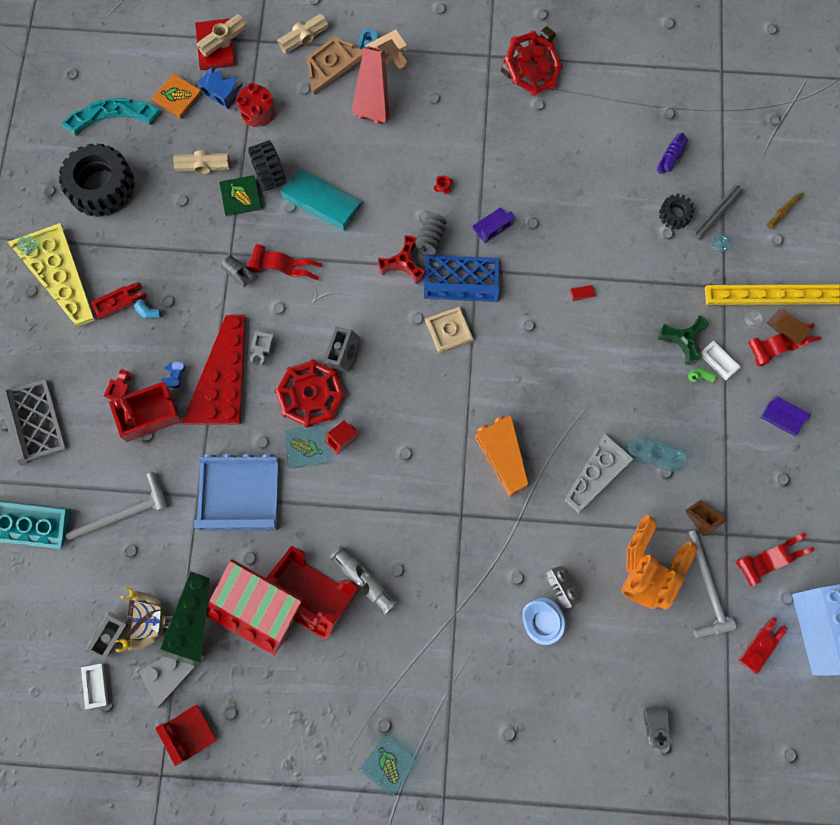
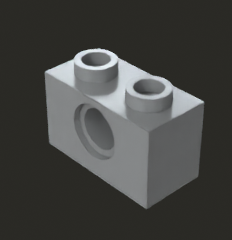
[85,611,127,661]

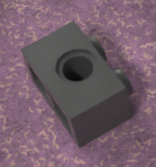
[323,326,361,373]

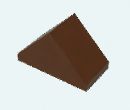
[685,500,727,536]

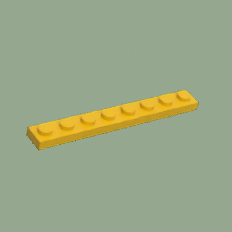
[705,284,840,305]

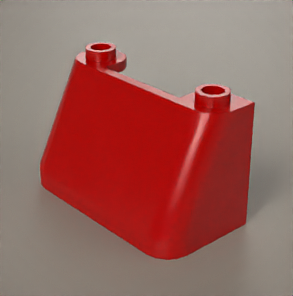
[266,545,359,639]

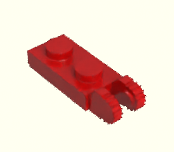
[91,282,147,320]
[738,617,788,674]

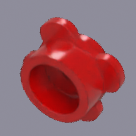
[433,175,453,194]

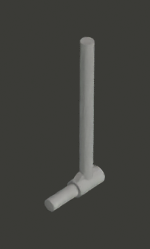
[66,472,168,540]
[688,530,736,638]

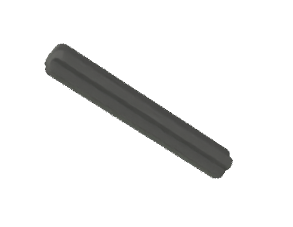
[692,185,743,240]

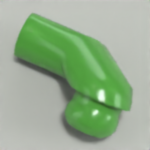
[688,367,717,383]

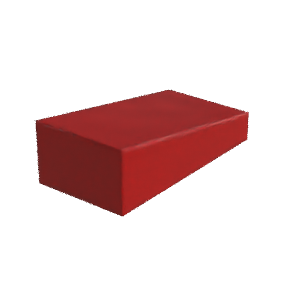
[570,285,595,301]

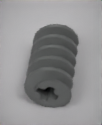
[415,213,447,255]

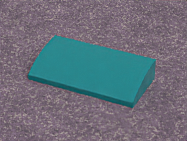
[281,169,363,231]
[0,500,71,549]

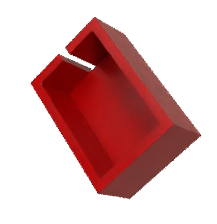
[109,381,182,442]

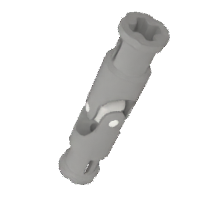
[329,546,398,615]

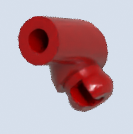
[114,396,135,424]

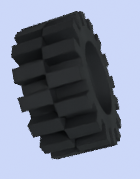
[659,194,695,230]

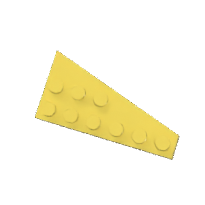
[8,223,95,327]

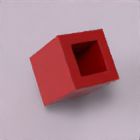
[325,420,357,455]

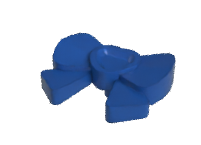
[161,361,186,388]

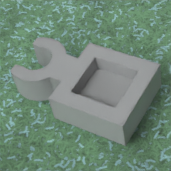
[250,331,274,366]

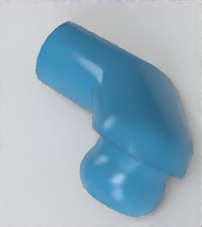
[134,300,161,318]

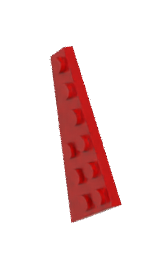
[182,315,246,425]

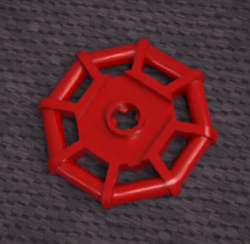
[503,30,563,96]
[274,359,346,428]

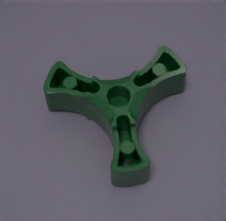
[658,315,709,365]

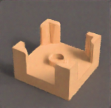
[365,30,407,70]

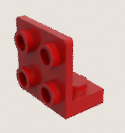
[155,705,217,766]

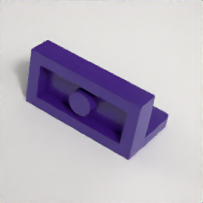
[473,207,515,243]
[760,396,811,437]

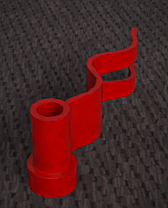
[247,244,322,281]
[748,323,822,367]
[735,532,814,587]

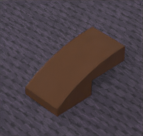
[767,309,812,346]

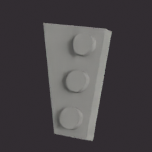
[139,653,205,708]

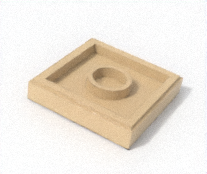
[425,306,473,354]

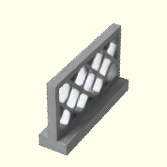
[0,379,66,465]

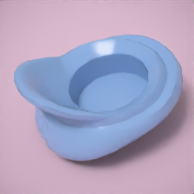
[523,598,566,645]

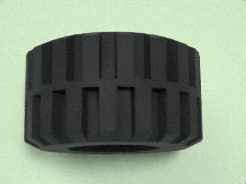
[248,140,286,191]

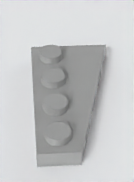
[565,433,633,514]

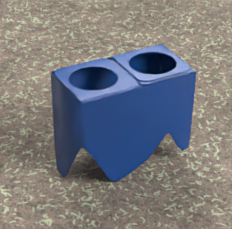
[198,66,243,109]

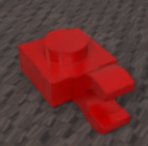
[103,369,132,400]

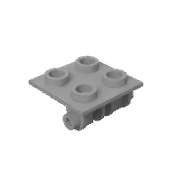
[546,566,580,609]

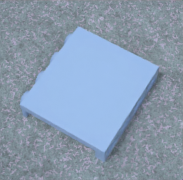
[792,584,840,675]

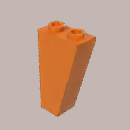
[475,415,528,497]

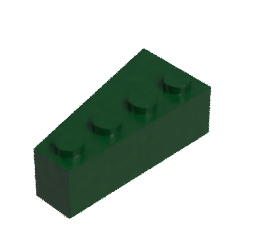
[158,571,210,667]

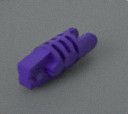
[657,133,689,174]

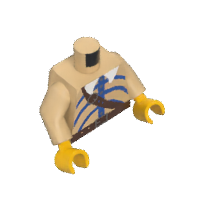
[115,587,172,652]

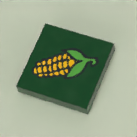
[219,175,261,216]

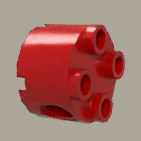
[236,83,275,127]

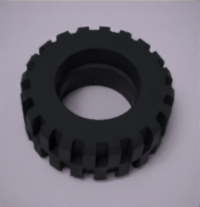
[58,143,135,217]

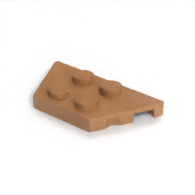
[307,36,363,95]

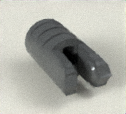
[221,255,256,288]

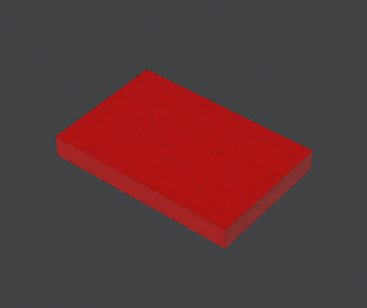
[195,18,235,70]

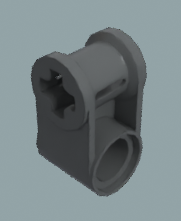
[643,707,671,749]

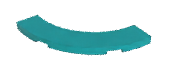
[61,98,162,136]

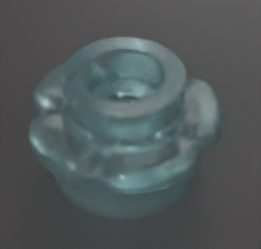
[17,235,36,253]
[712,235,730,252]

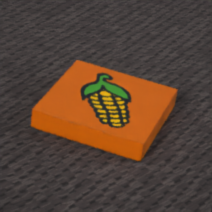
[152,73,202,119]

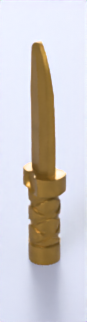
[767,193,804,229]

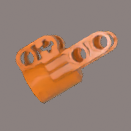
[620,515,697,610]

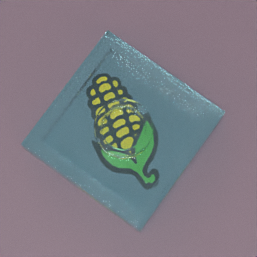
[285,425,328,469]
[359,735,418,797]

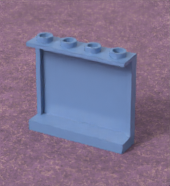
[194,454,279,531]

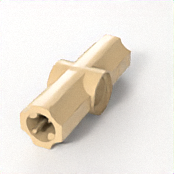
[196,14,247,57]
[277,14,329,53]
[173,150,230,174]

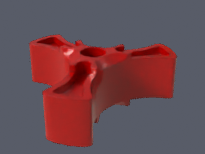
[378,235,425,284]

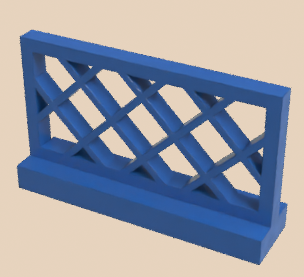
[424,255,499,302]

